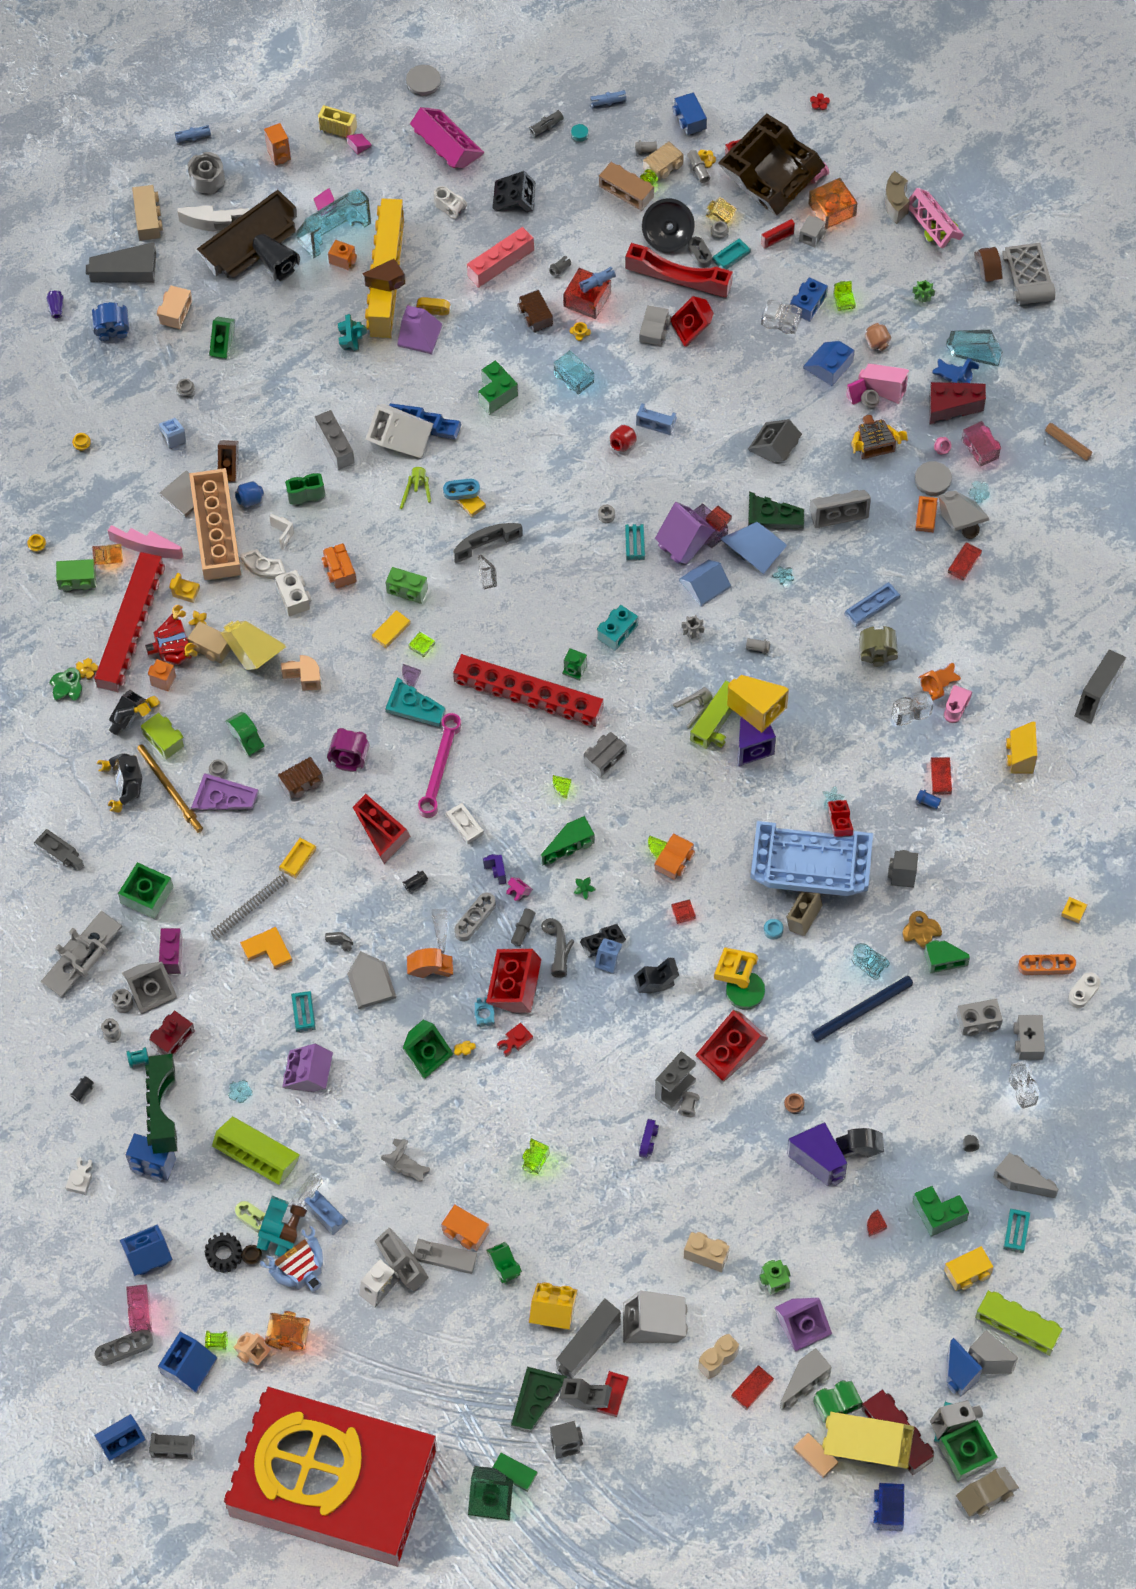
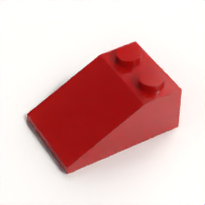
[695,1010,768,1081]

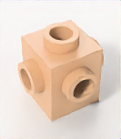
[233,1332,271,1366]

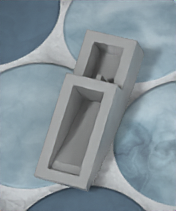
[375,1228,429,1291]

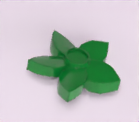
[574,877,596,900]

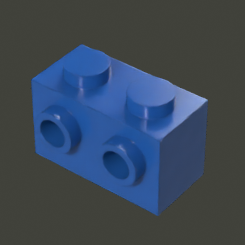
[672,92,707,135]
[790,277,828,322]
[94,1414,146,1461]

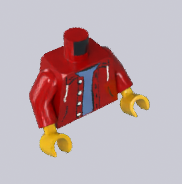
[145,605,198,665]

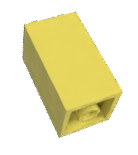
[822,1412,914,1469]

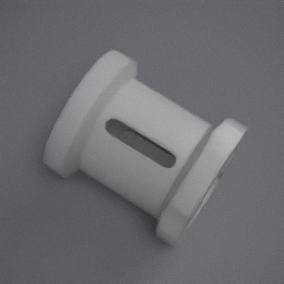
[101,1018,121,1042]
[678,1092,700,1117]

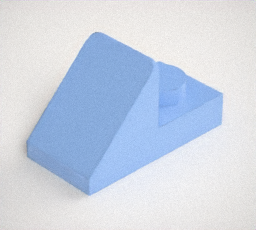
[158,418,186,448]

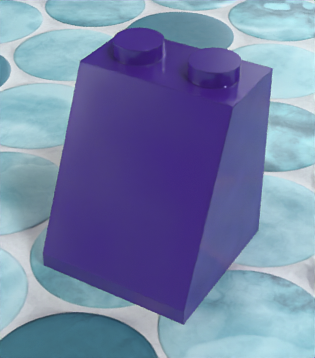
[738,716,776,766]
[787,1122,847,1186]

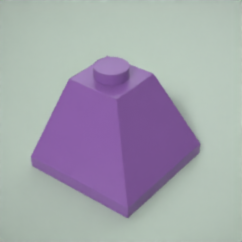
[397,305,443,354]
[774,1298,832,1351]

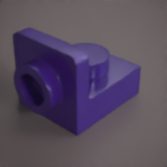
[483,854,507,885]

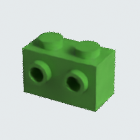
[56,559,96,591]
[385,567,428,604]

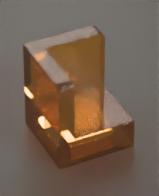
[92,544,123,565]

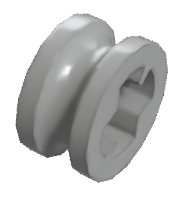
[598,504,615,523]

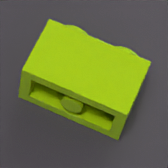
[141,712,184,760]

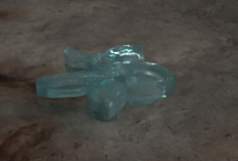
[772,566,794,585]
[822,786,845,806]

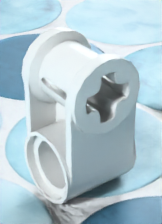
[434,186,467,219]

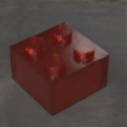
[563,268,611,319]

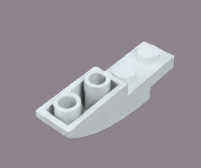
[177,205,249,232]

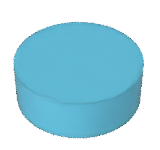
[764,919,784,940]

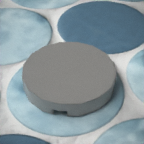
[406,65,441,96]
[915,461,952,496]

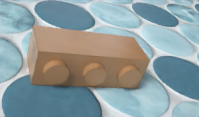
[599,162,654,211]

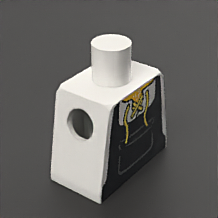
[359,1260,400,1308]

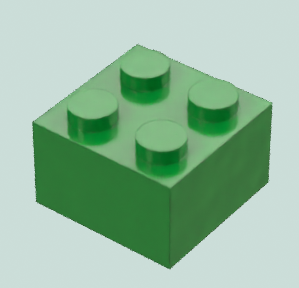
[118,862,174,919]
[938,1420,998,1482]

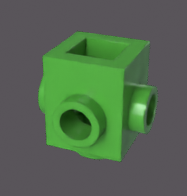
[759,1259,791,1295]

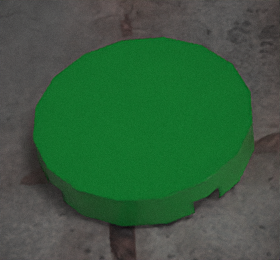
[726,971,765,1010]

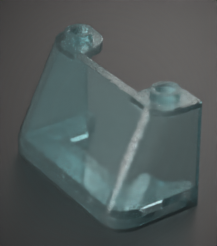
[296,189,371,259]

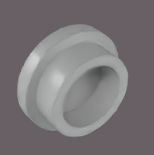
[711,221,729,238]
[176,379,195,396]
[861,390,879,408]
[209,759,228,778]

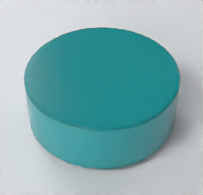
[571,124,588,142]

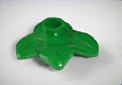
[49,667,82,701]

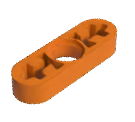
[1018,954,1076,975]

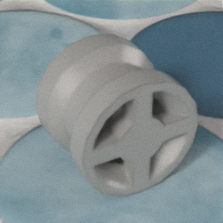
[112,989,133,1013]

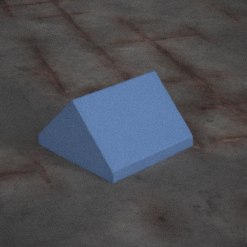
[679,559,731,606]

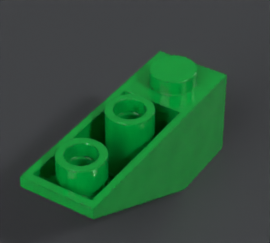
[541,816,595,866]

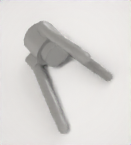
[673,687,713,728]

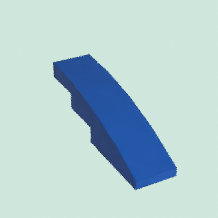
[389,403,462,440]

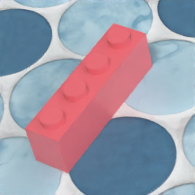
[467,227,534,288]

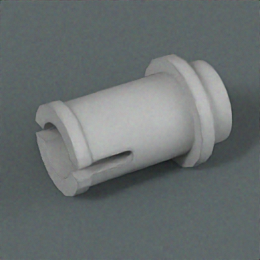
[635,140,657,154]
[746,638,770,654]

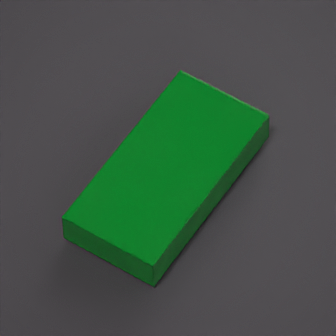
[491,1453,538,1492]

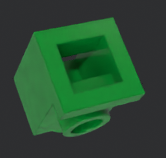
[562,648,587,681]

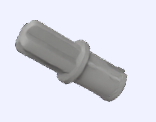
[687,150,711,183]

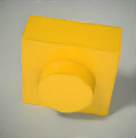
[1061,897,1088,923]

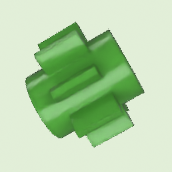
[912,280,935,303]

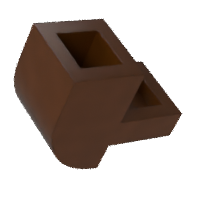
[974,247,1003,282]

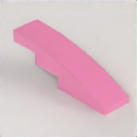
[107,525,183,559]

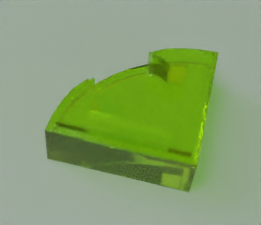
[552,775,572,799]
[648,835,667,859]

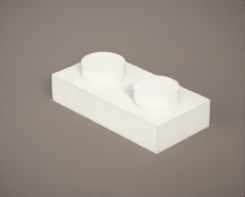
[446,803,484,844]

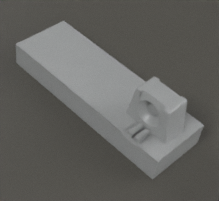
[413,1238,477,1274]

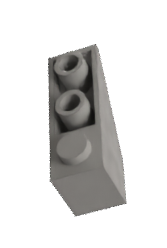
[993,1152,1059,1198]
[780,1348,832,1410]

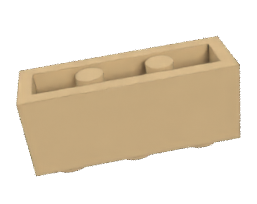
[132,185,163,241]

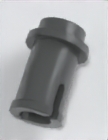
[549,256,571,277]

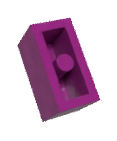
[159,928,183,974]

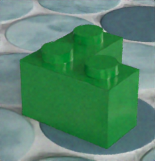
[478,360,518,415]
[912,1186,969,1237]

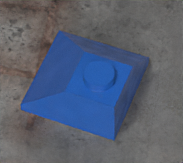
[946,1338,983,1397]

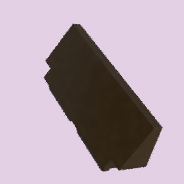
[196,189,297,278]

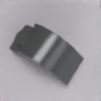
[560,1378,612,1410]

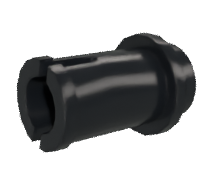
[402,870,428,893]
[70,1076,94,1103]

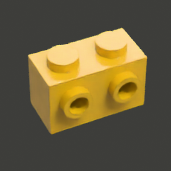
[944,1246,994,1291]

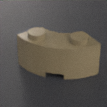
[885,171,910,224]
[956,1467,1019,1517]

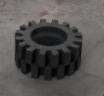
[204,1232,242,1273]

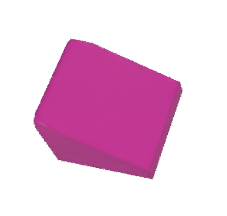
[347,133,372,155]
[313,188,336,213]
[846,378,867,405]

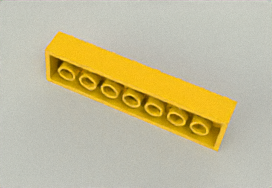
[365,198,404,338]

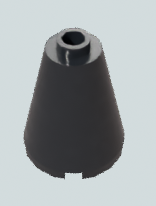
[252,234,300,281]

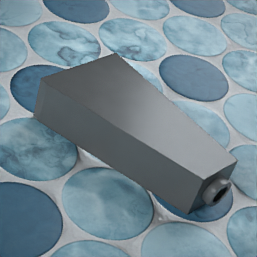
[86,243,157,282]
[1074,649,1126,724]
[556,1298,621,1378]

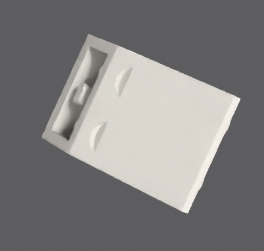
[366,404,433,458]

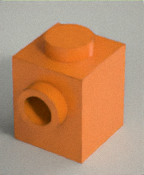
[328,240,357,270]
[148,659,176,691]

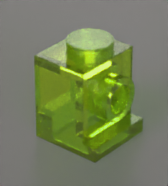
[522,1138,550,1174]

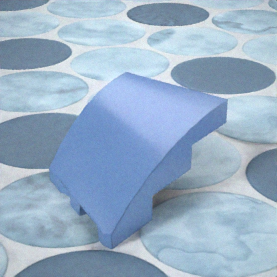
[720,522,787,574]

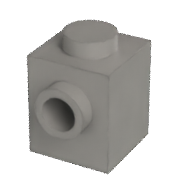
[799,215,826,248]

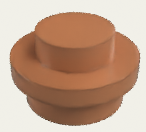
[784,1093,804,1113]

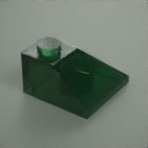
[468,1465,514,1521]

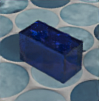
[873,1483,904,1531]

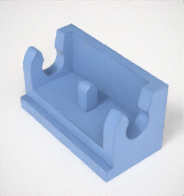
[636,403,677,435]
[304,1190,348,1235]

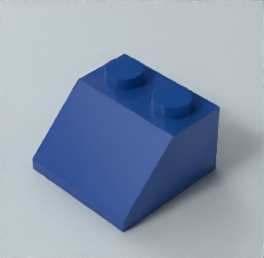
[803,341,855,386]
[120,1224,173,1276]

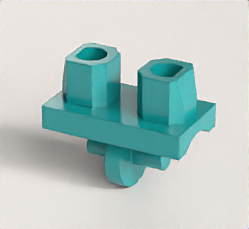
[338,314,367,351]

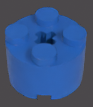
[92,302,129,341]

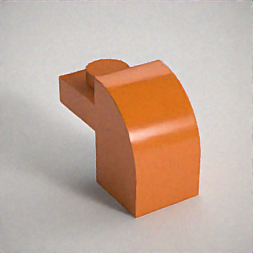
[407,948,453,978]

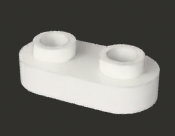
[1068,973,1100,1008]

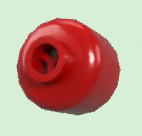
[610,425,637,452]

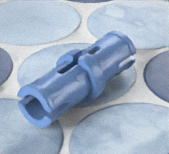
[590,90,627,107]
[174,125,211,143]
[579,267,616,293]

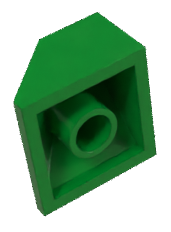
[402,1019,454,1079]

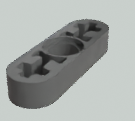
[95,1329,154,1366]

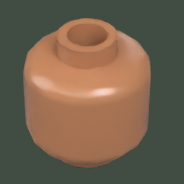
[865,323,891,351]

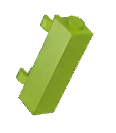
[690,680,733,749]

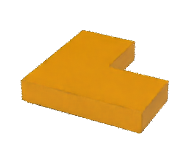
[240,927,292,969]

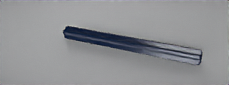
[811,976,913,1042]

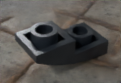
[580,924,626,958]

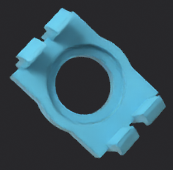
[474,997,495,1027]

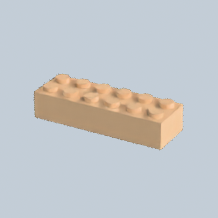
[189,468,241,580]

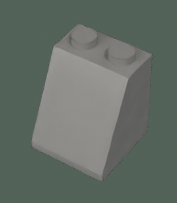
[623,1290,688,1343]

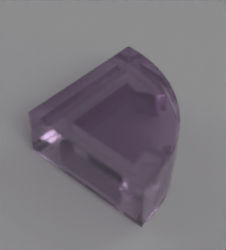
[402,664,421,687]

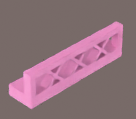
[909,188,964,249]

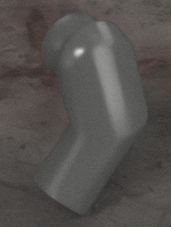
[325,932,353,951]

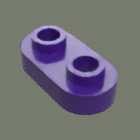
[639,1119,659,1158]

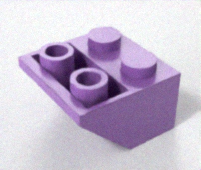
[282,1043,333,1092]

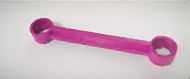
[418,713,461,818]

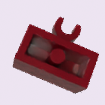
[149,1010,195,1056]

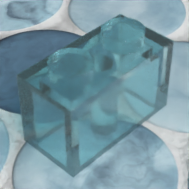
[554,350,594,395]

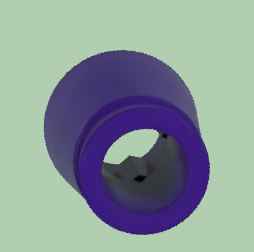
[46,290,64,319]

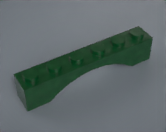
[145,1054,178,1154]

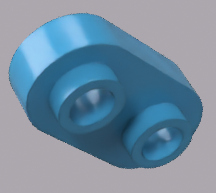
[443,479,480,500]

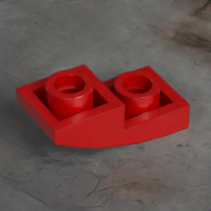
[827,800,854,837]

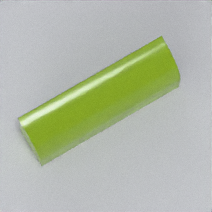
[212,1116,300,1185]

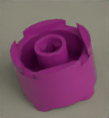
[327,728,370,772]

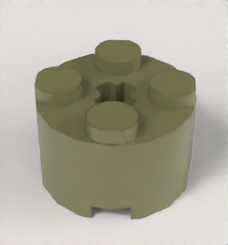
[859,626,898,667]

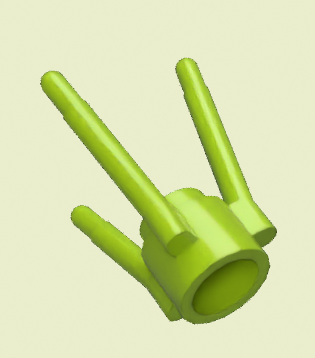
[400,467,431,509]

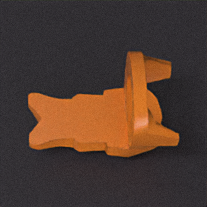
[918,663,961,702]

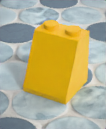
[727,675,789,733]

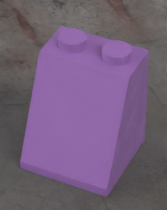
[655,502,715,564]

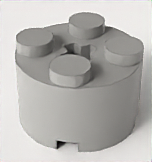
[188,152,225,195]

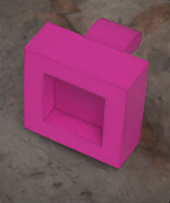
[506,877,533,901]

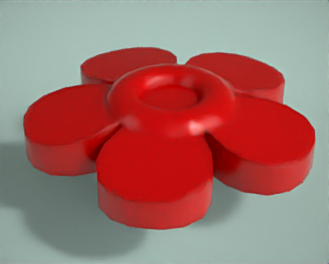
[810,93,830,110]

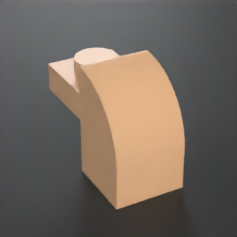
[281,655,321,691]

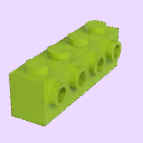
[975,1290,1063,1356]

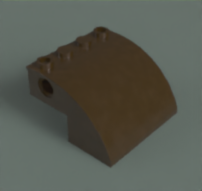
[718,113,826,216]

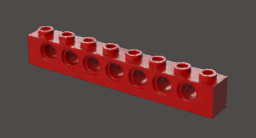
[453,654,604,727]

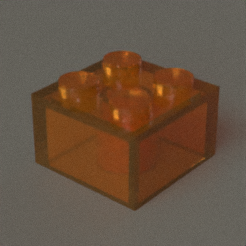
[808,178,858,229]

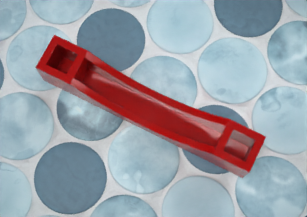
[625,243,733,298]

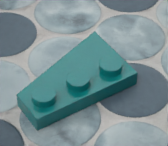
[385,677,446,727]

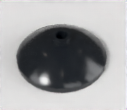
[642,198,695,252]

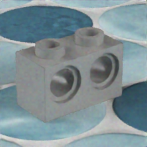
[956,999,1003,1036]

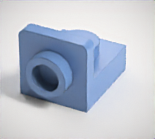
[595,939,622,973]

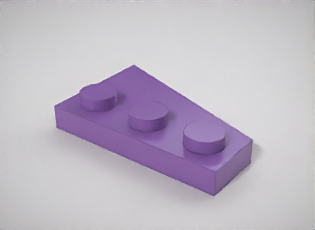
[191,773,259,810]

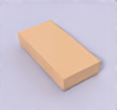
[793,1433,838,1478]

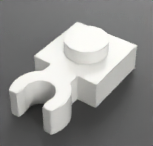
[66,1157,93,1195]

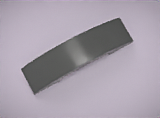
[453,523,523,563]

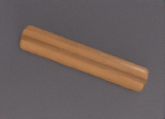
[1045,423,1093,460]

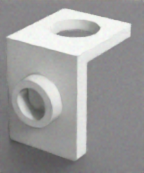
[269,514,294,549]

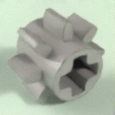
[681,615,705,639]

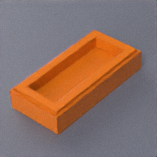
[915,496,938,533]

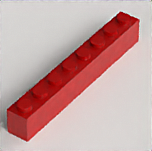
[94,552,165,692]

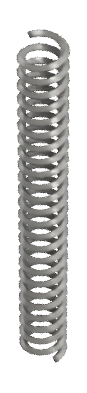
[211,872,288,940]

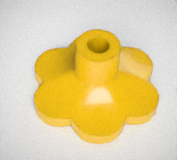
[698,150,716,168]

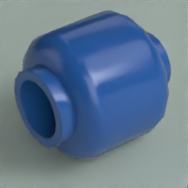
[235,481,264,508]

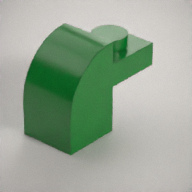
[225,712,265,756]
[486,1242,522,1283]

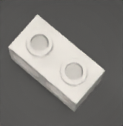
[275,570,312,616]

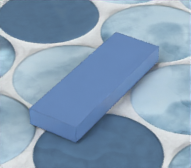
[844,582,900,627]

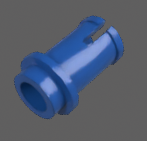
[916,789,942,810]

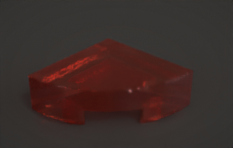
[867,1209,887,1237]

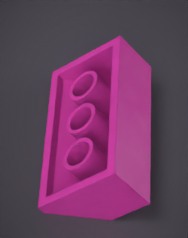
[410,107,485,168]

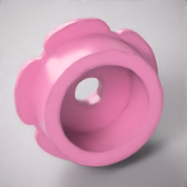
[934,437,951,455]

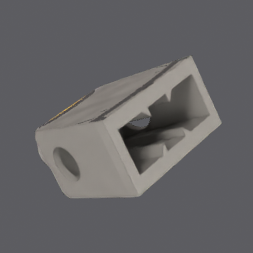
[930,1400,983,1440]

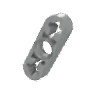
[454,893,496,942]

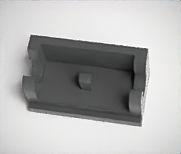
[149,1433,195,1459]

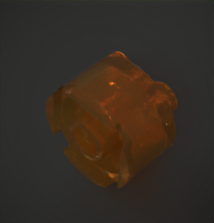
[265,1311,311,1352]

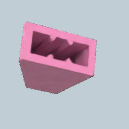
[858,363,909,404]

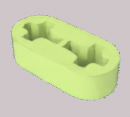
[235,1201,265,1233]

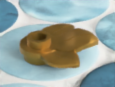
[903,911,942,949]

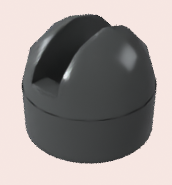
[963,1135,980,1152]

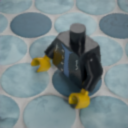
[109,690,160,736]
[97,753,142,813]

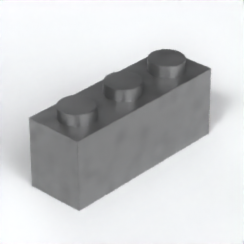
[314,410,355,470]

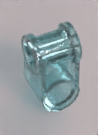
[851,943,890,980]

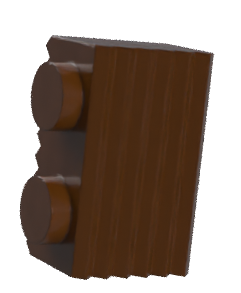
[517,289,553,332]
[278,757,323,799]

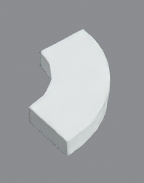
[240,549,286,579]

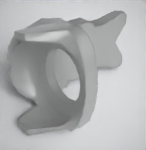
[381,1138,430,1181]

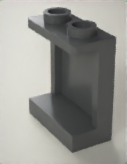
[655,1051,696,1110]

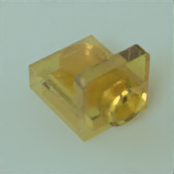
[705,197,737,224]

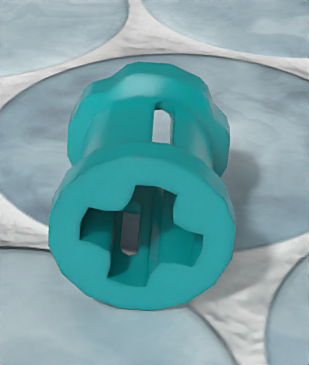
[126,1047,149,1068]

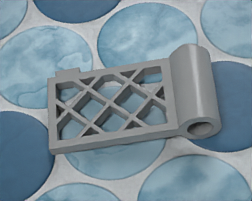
[1002,243,1055,305]

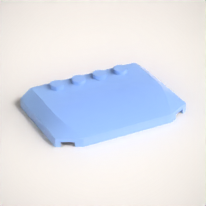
[751,821,873,896]

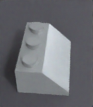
[809,490,871,528]

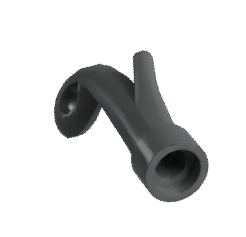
[541,918,574,978]

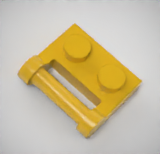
[714,947,758,988]

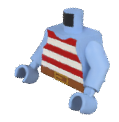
[260,1226,323,1292]

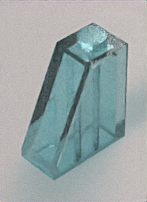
[946,329,1003,366]

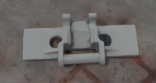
[40,911,122,998]

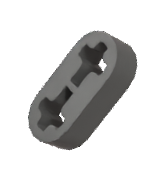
[688,236,712,268]

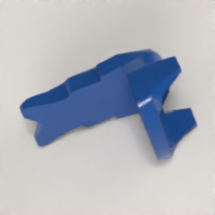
[932,358,980,383]

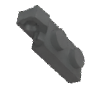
[34,829,84,871]

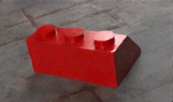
[486,949,542,1013]

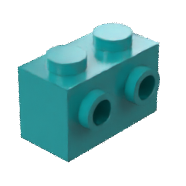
[597,604,638,651]

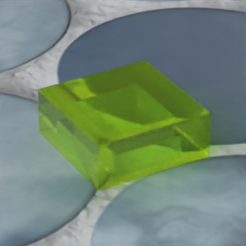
[408,631,435,658]

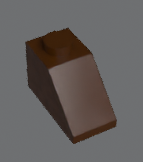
[362,259,405,292]
[218,440,239,482]

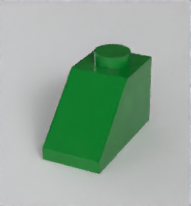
[209,316,235,358]
[924,940,970,973]

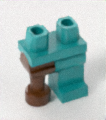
[257,1196,307,1257]

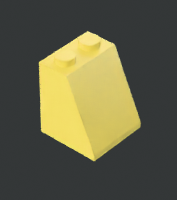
[221,620,286,670]

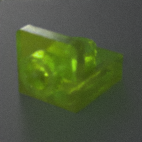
[833,281,856,311]

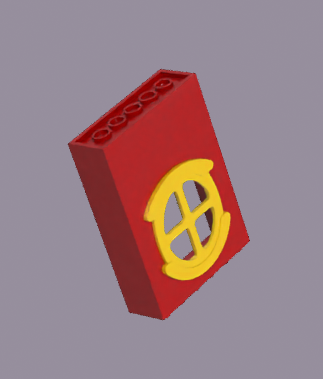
[224,1386,437,1567]

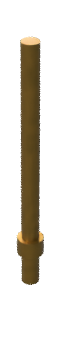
[137,744,203,833]

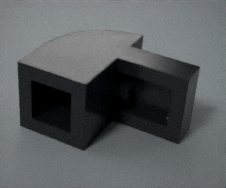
[634,957,679,993]
[836,1128,884,1158]

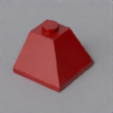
[671,296,714,347]

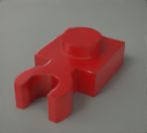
[497,1022,533,1057]

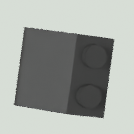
[748,419,802,462]

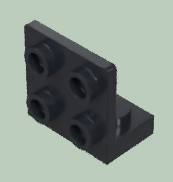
[492,171,536,213]

